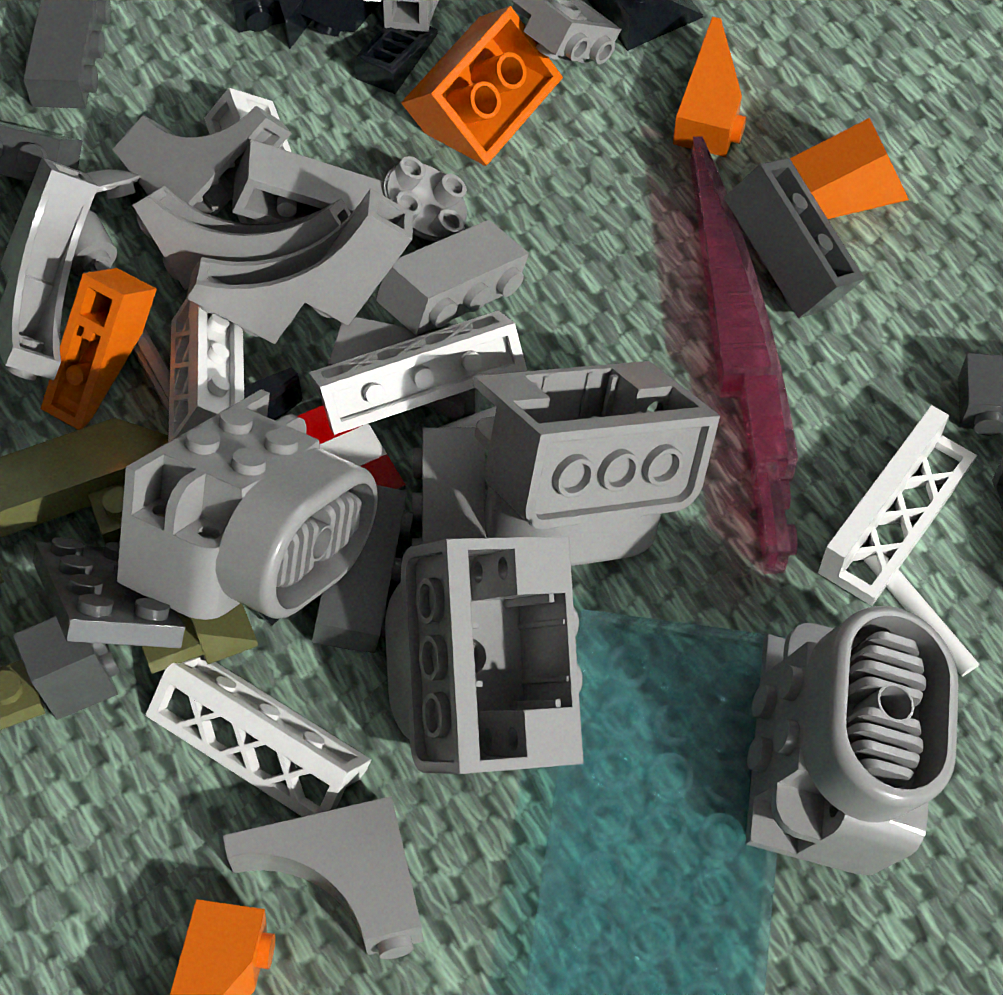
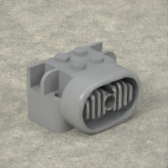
[473,361,720,566]
[117,389,378,620]
[385,536,583,774]
[745,606,959,876]

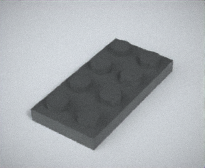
[33,537,185,648]

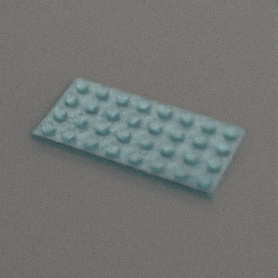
[525,609,786,995]

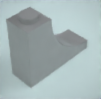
[113,106,292,216]
[223,796,424,959]

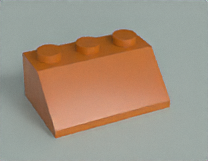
[401,6,563,166]

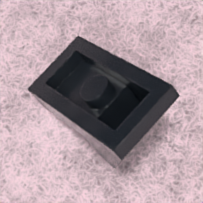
[231,0,313,49]

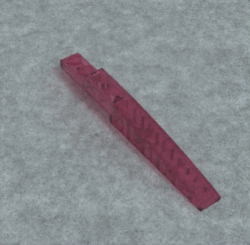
[690,136,798,574]

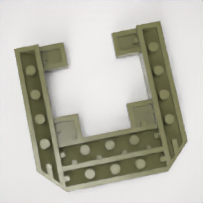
[0,418,259,730]

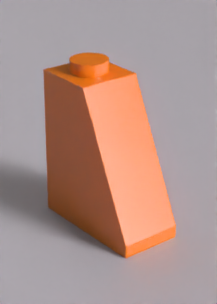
[790,118,909,219]

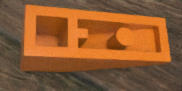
[673,16,747,157]
[40,268,157,430]
[170,899,275,995]

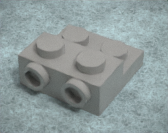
[512,0,622,64]

